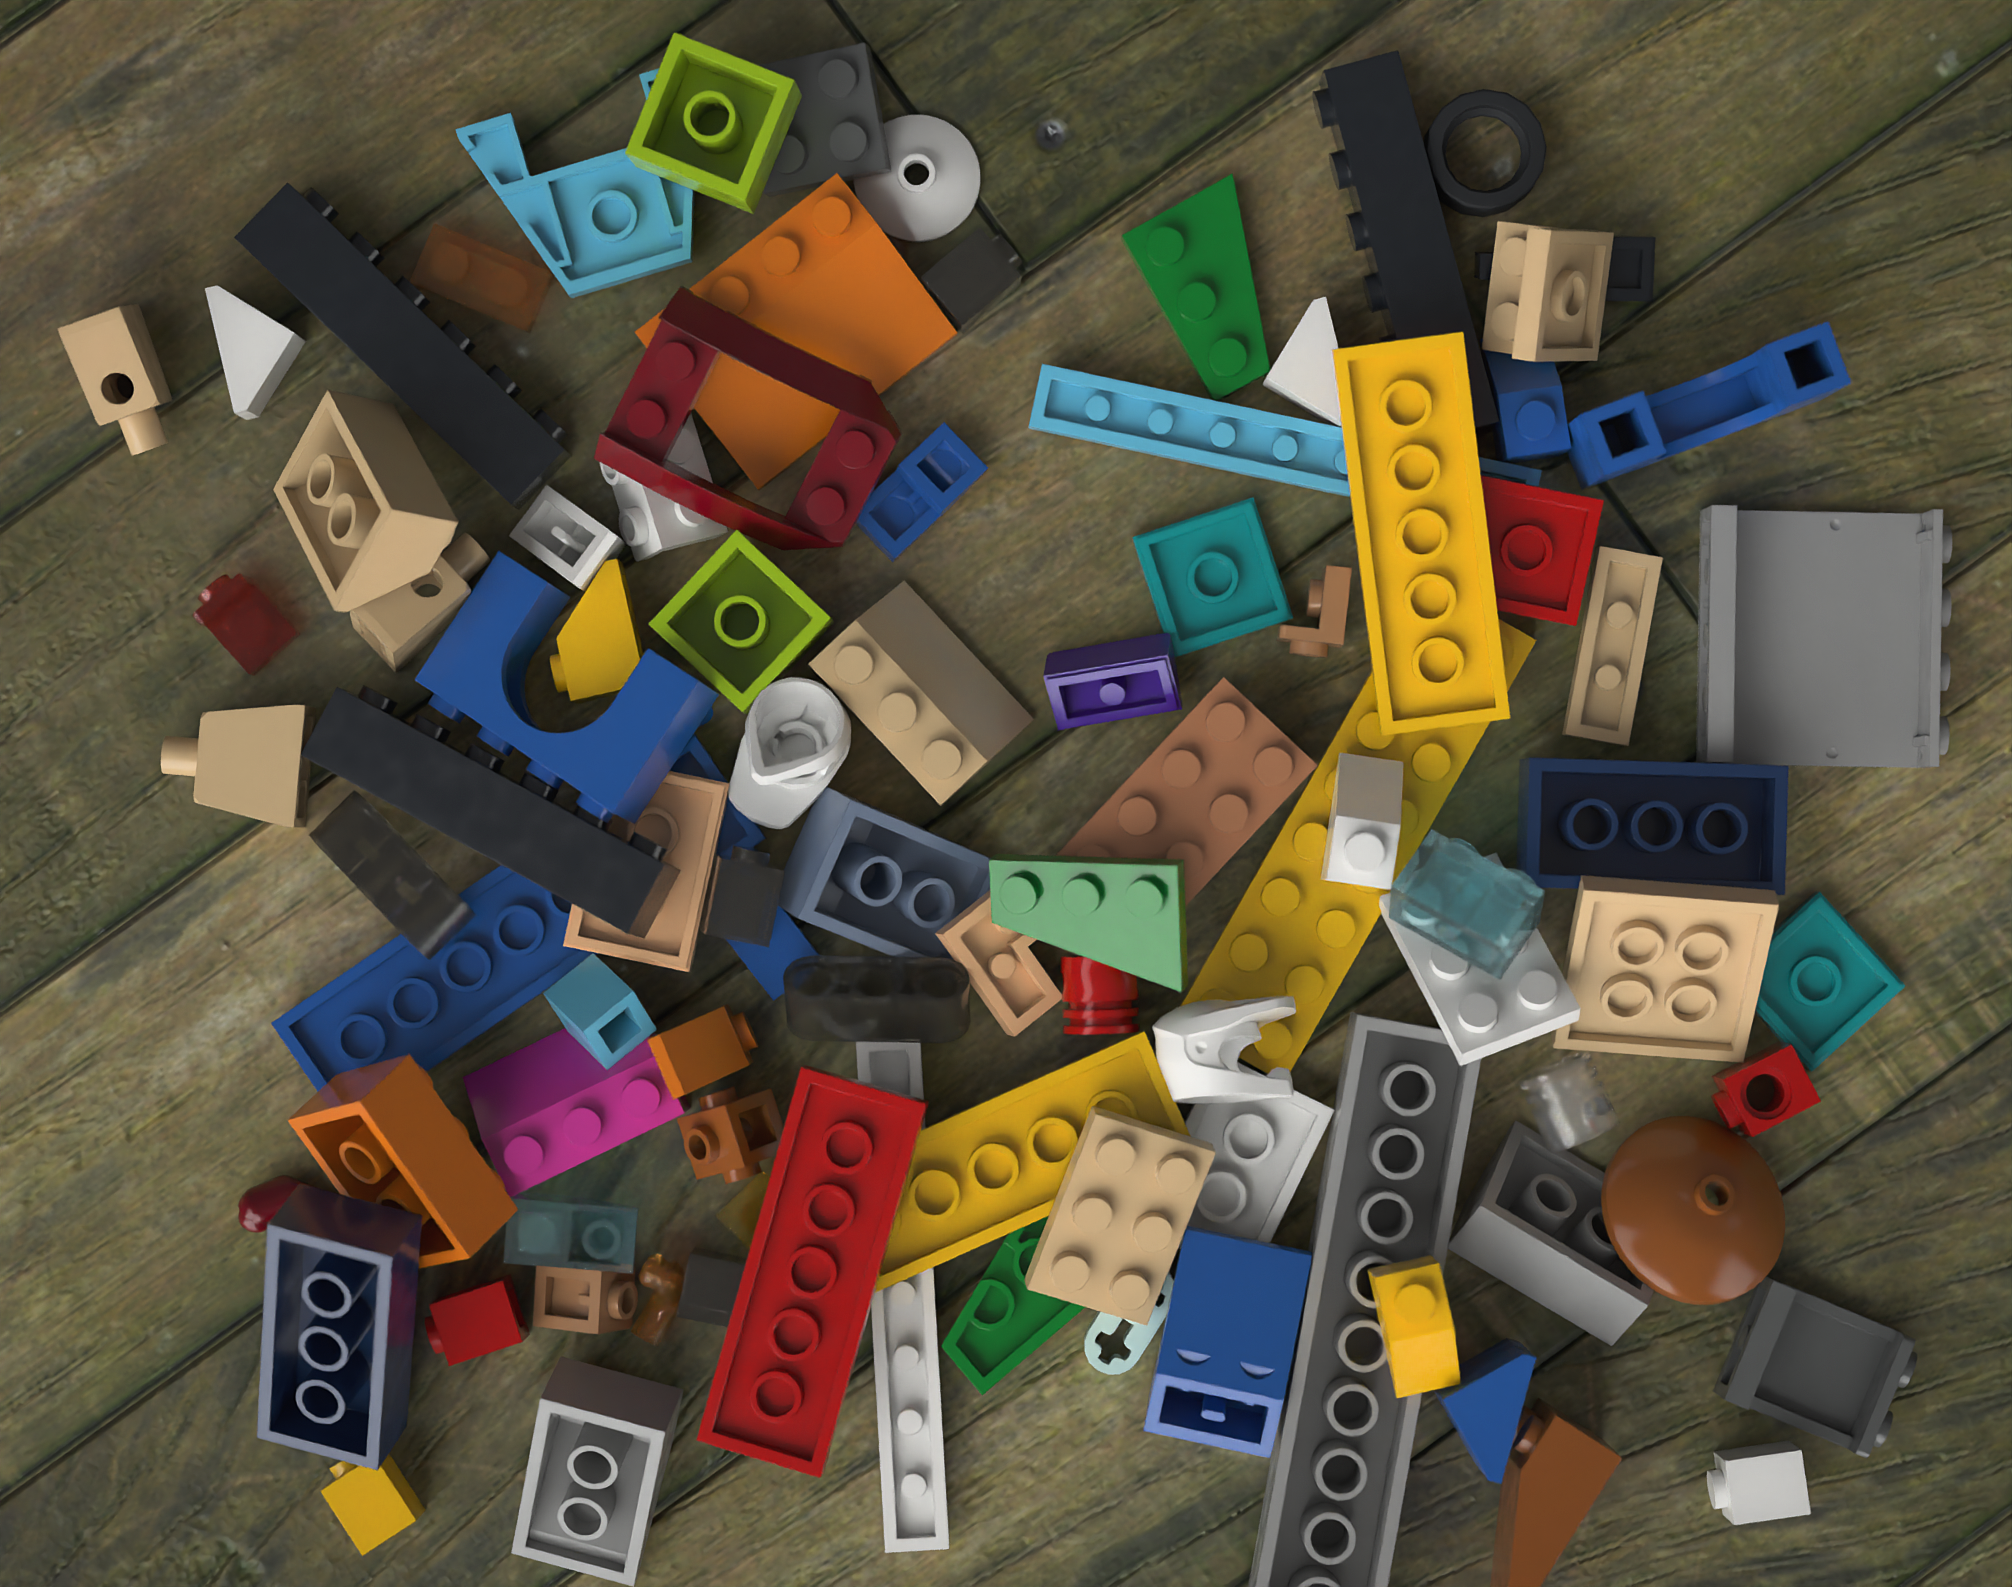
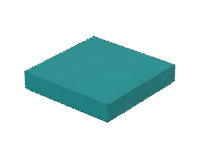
[1132,497,1293,658]
[1755,891,1905,1072]

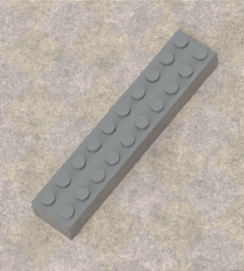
[1248,1012,1481,1587]

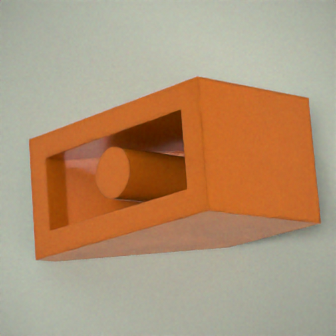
[647,1004,758,1100]

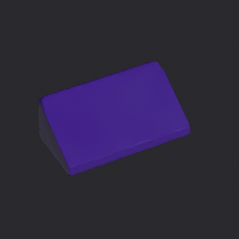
[1043,633,1183,730]

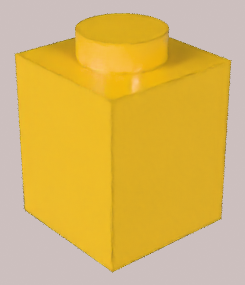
[320,1454,426,1556]

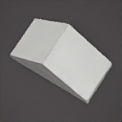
[205,285,306,420]
[1262,297,1342,428]
[509,485,627,592]

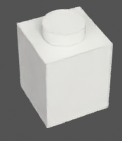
[1707,1441,1811,1525]

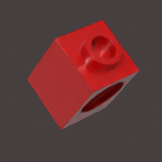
[1711,1041,1821,1137]
[425,1274,530,1366]

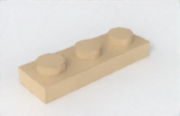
[1562,546,1663,747]

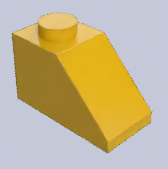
[550,559,644,704]
[1367,1255,1461,1398]

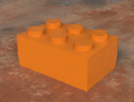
[288,1054,518,1269]

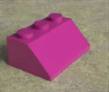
[463,995,691,1197]

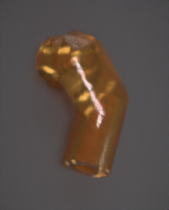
[631,1254,684,1347]

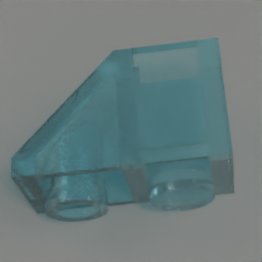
[504,1192,639,1273]

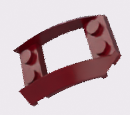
[594,286,903,551]

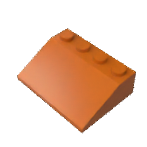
[635,173,958,490]

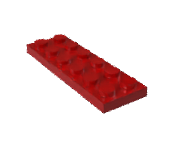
[696,1065,929,1478]

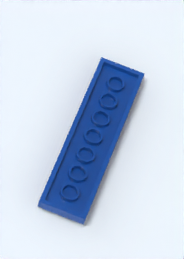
[271,733,767,1091]

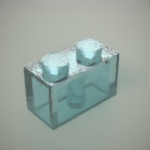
[1389,830,1545,980]

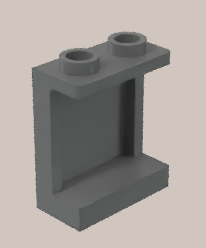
[1713,1276,1917,1458]

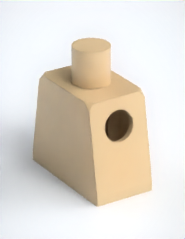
[58,304,172,456]
[349,533,491,673]
[161,705,316,828]

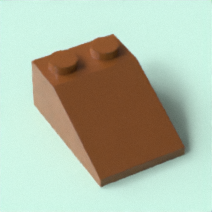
[1490,1397,1622,1587]

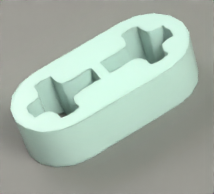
[1084,1272,1174,1375]

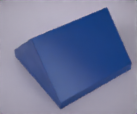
[1434,1338,1536,1484]

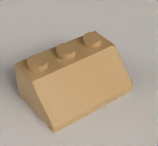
[273,390,459,612]
[809,581,1034,806]

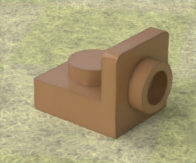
[1277,565,1352,658]
[533,1260,638,1334]

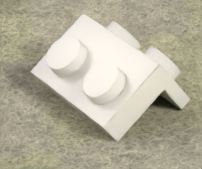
[600,414,728,561]

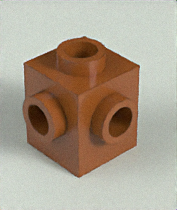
[677,1086,784,1184]

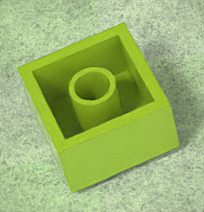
[625,32,802,214]
[649,530,835,715]

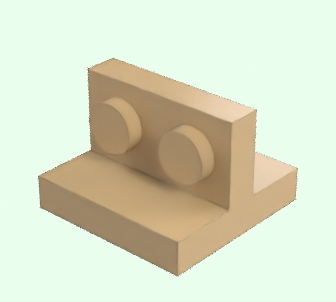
[1482,221,1614,362]

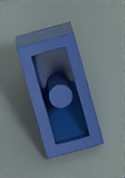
[1479,339,1571,464]

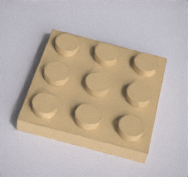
[1551,876,1779,1063]

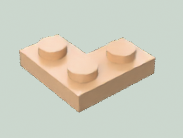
[935,890,1062,1036]

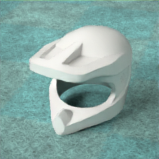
[728,677,851,829]
[1152,996,1296,1104]

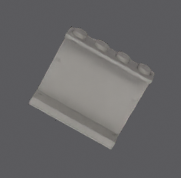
[1696,505,1952,768]

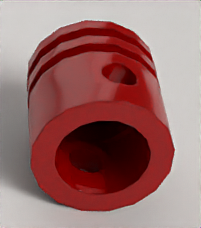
[1061,955,1140,1034]

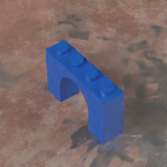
[1567,322,1851,490]
[414,551,719,824]

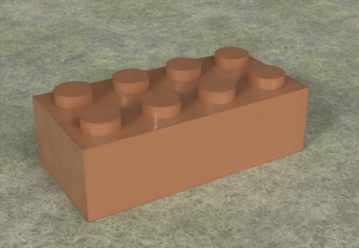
[1055,677,1318,906]

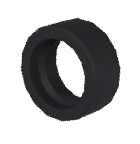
[1423,89,1547,217]

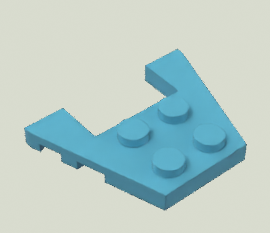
[455,69,695,298]

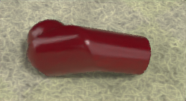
[238,1175,319,1233]

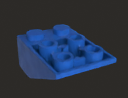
[1143,1225,1312,1458]

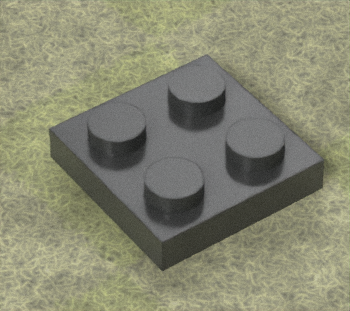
[758,43,891,197]

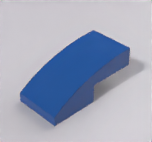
[856,422,988,562]

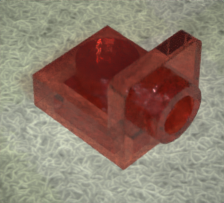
[192,573,301,676]

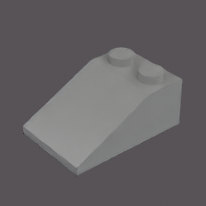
[511,1356,684,1587]

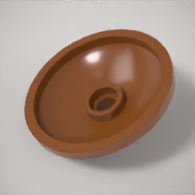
[1601,1116,1785,1305]

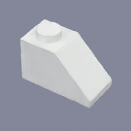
[1321,753,1404,889]

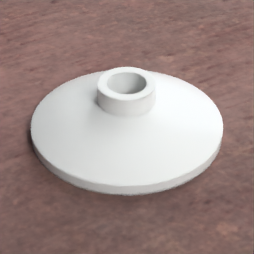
[854,115,980,242]

